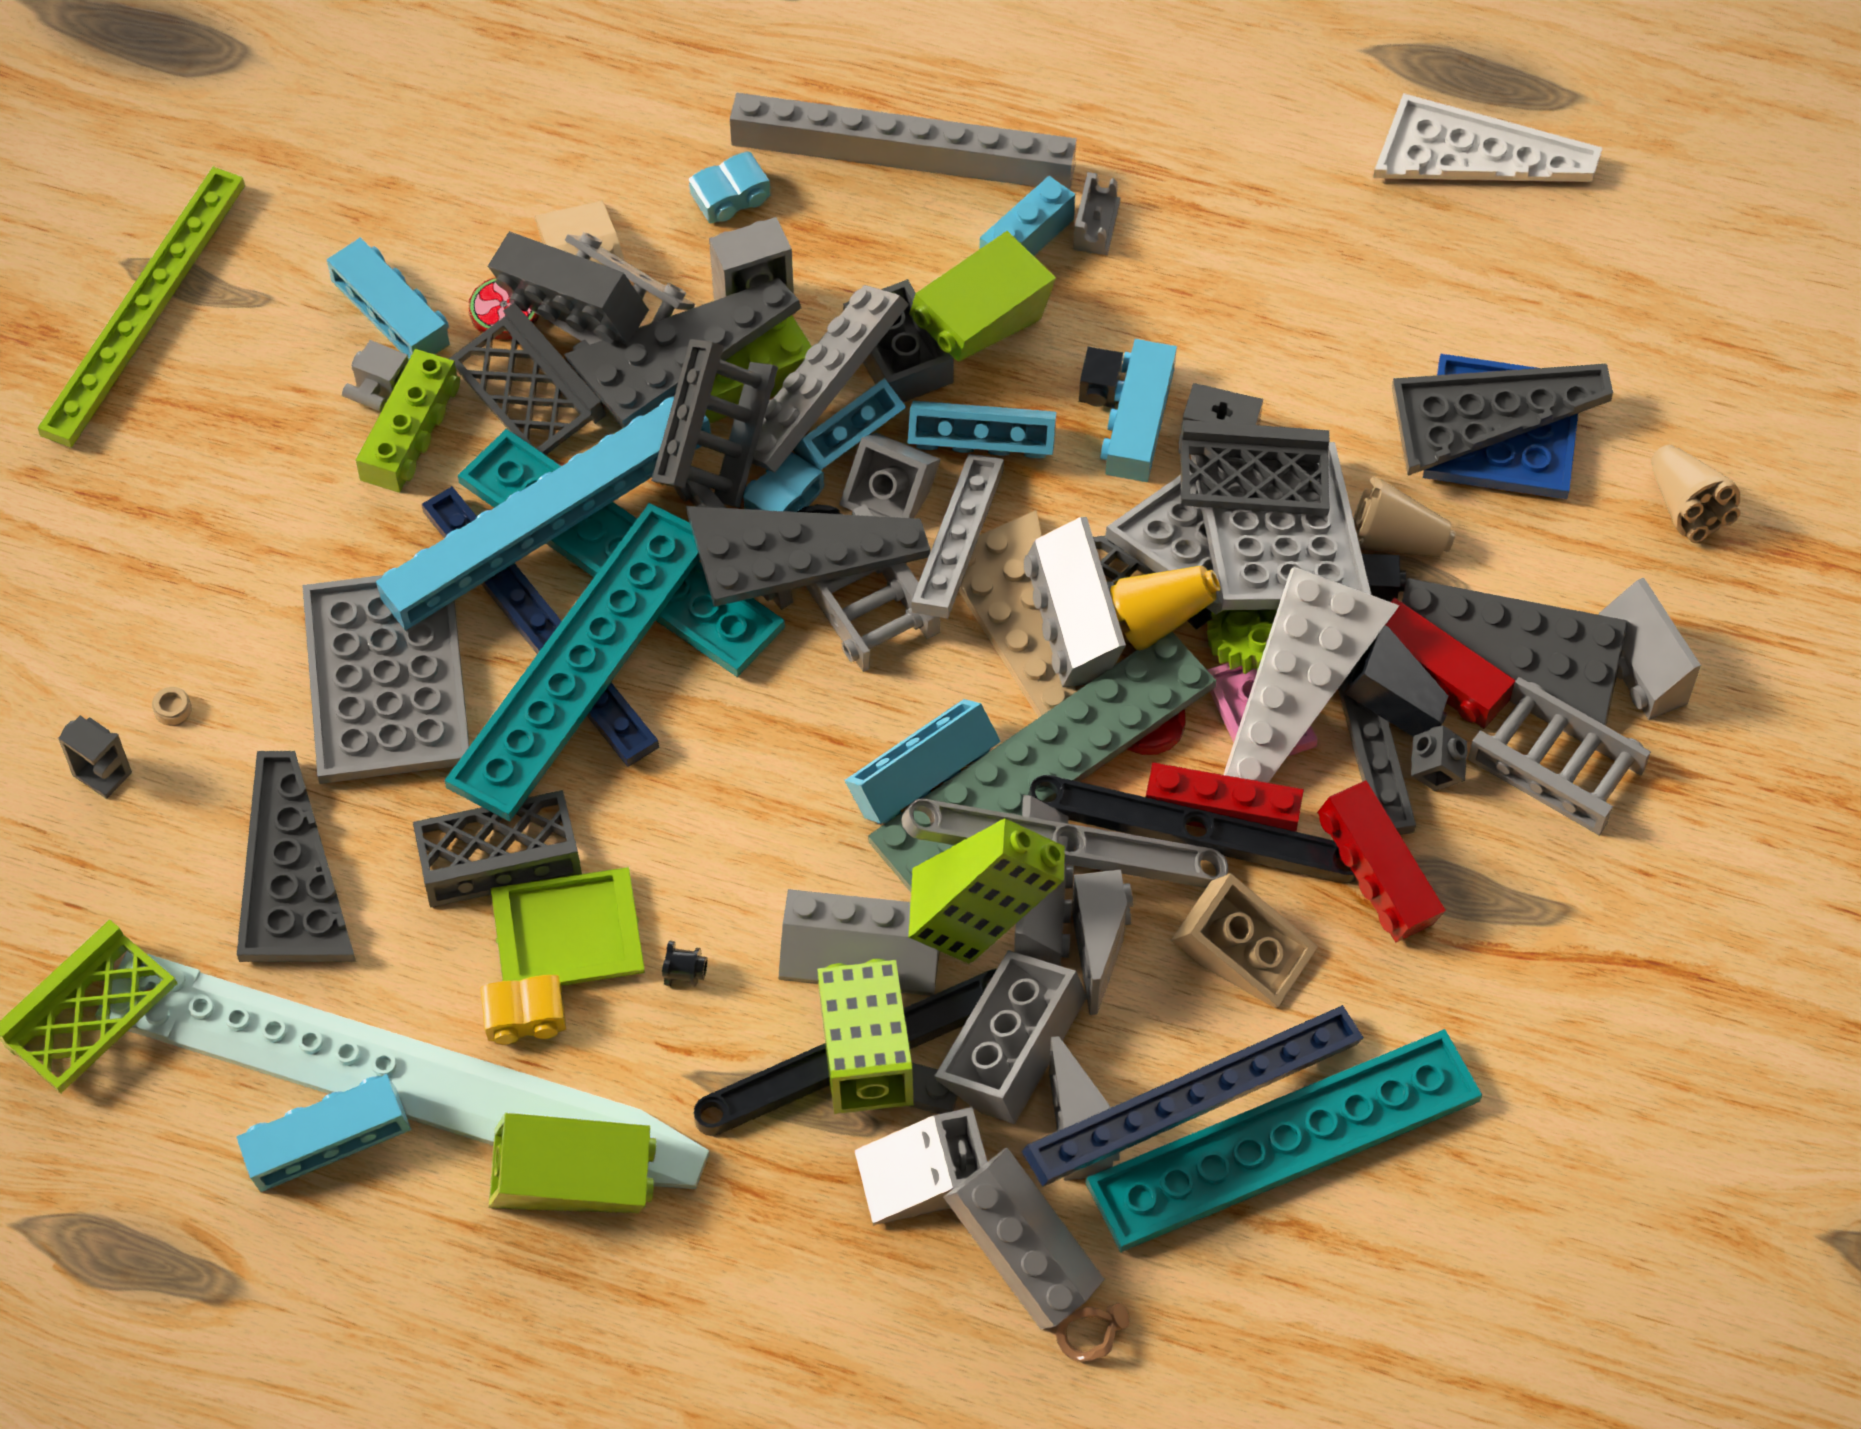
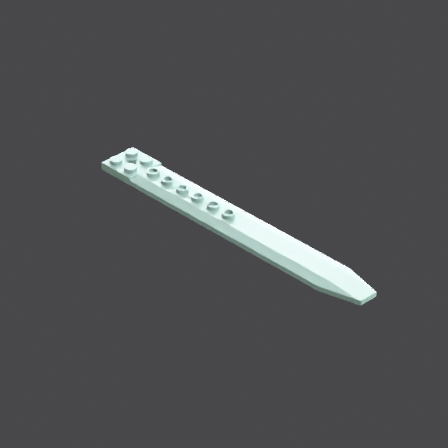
[95,951,709,1189]

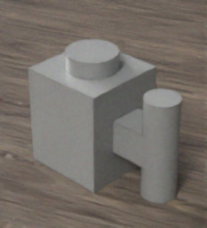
[342,340,409,412]

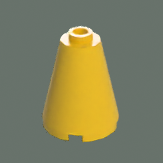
[1110,565,1220,651]

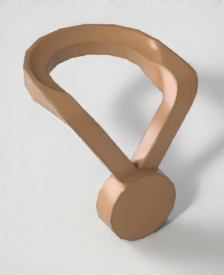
[1056,1303,1130,1362]

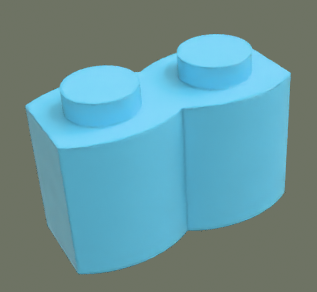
[689,152,771,223]
[743,452,824,512]

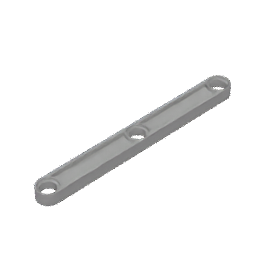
[902,799,1228,888]

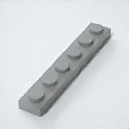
[911,454,1004,619]

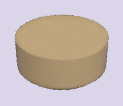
[152,687,192,726]

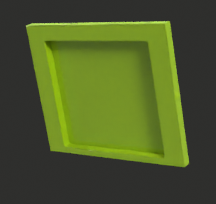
[491,867,645,986]

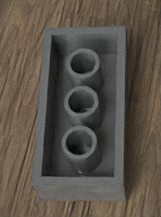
[487,231,649,345]

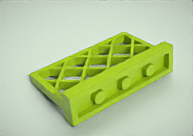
[0,919,178,1094]

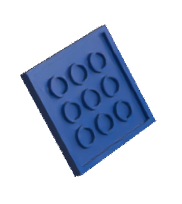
[1423,353,1578,499]

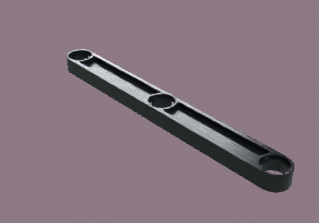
[1028,775,1357,883]
[693,968,997,1136]

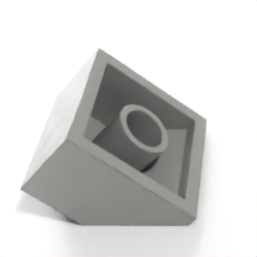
[839,433,941,518]

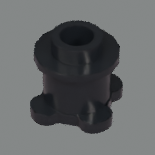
[662,940,708,987]

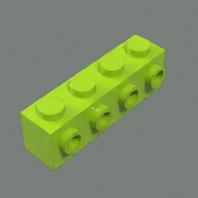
[355,349,460,493]

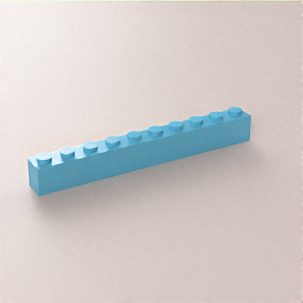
[376,397,711,631]

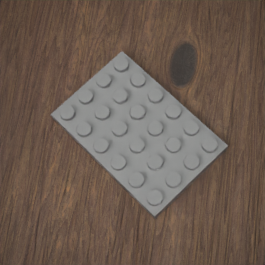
[1191,442,1371,610]
[302,575,469,784]

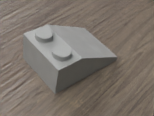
[1072,869,1133,1015]
[1049,1036,1120,1181]

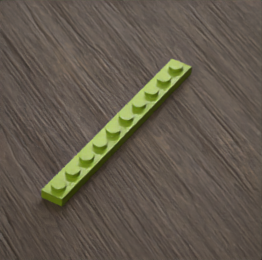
[37,167,245,448]

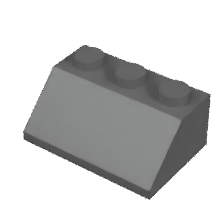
[1598,578,1701,720]

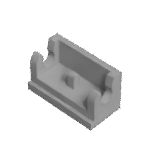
[1073,172,1121,256]

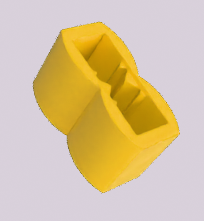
[480,975,566,1045]

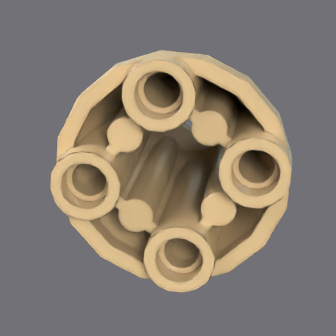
[1651,445,1741,543]

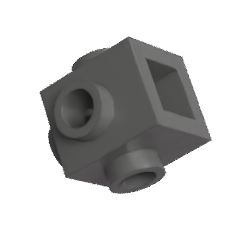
[1411,725,1468,791]

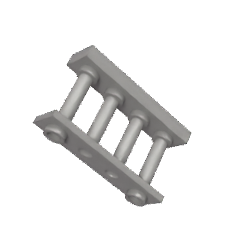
[532,232,695,345]
[806,504,941,672]
[1468,677,1651,836]

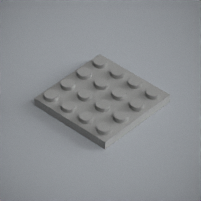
[1105,472,1222,615]

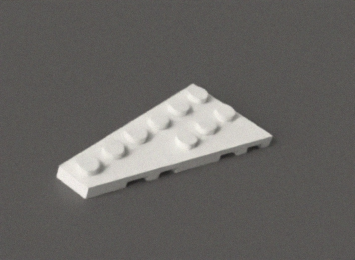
[1373,93,1602,182]
[1223,567,1399,783]

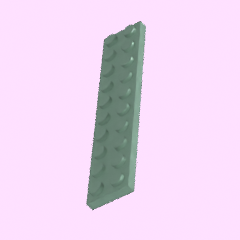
[868,632,1216,892]

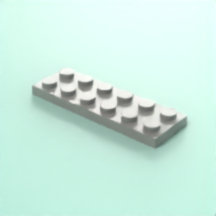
[752,285,909,473]

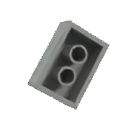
[709,217,795,314]

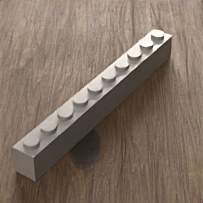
[730,92,1077,190]

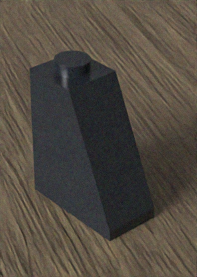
[1345,625,1448,737]

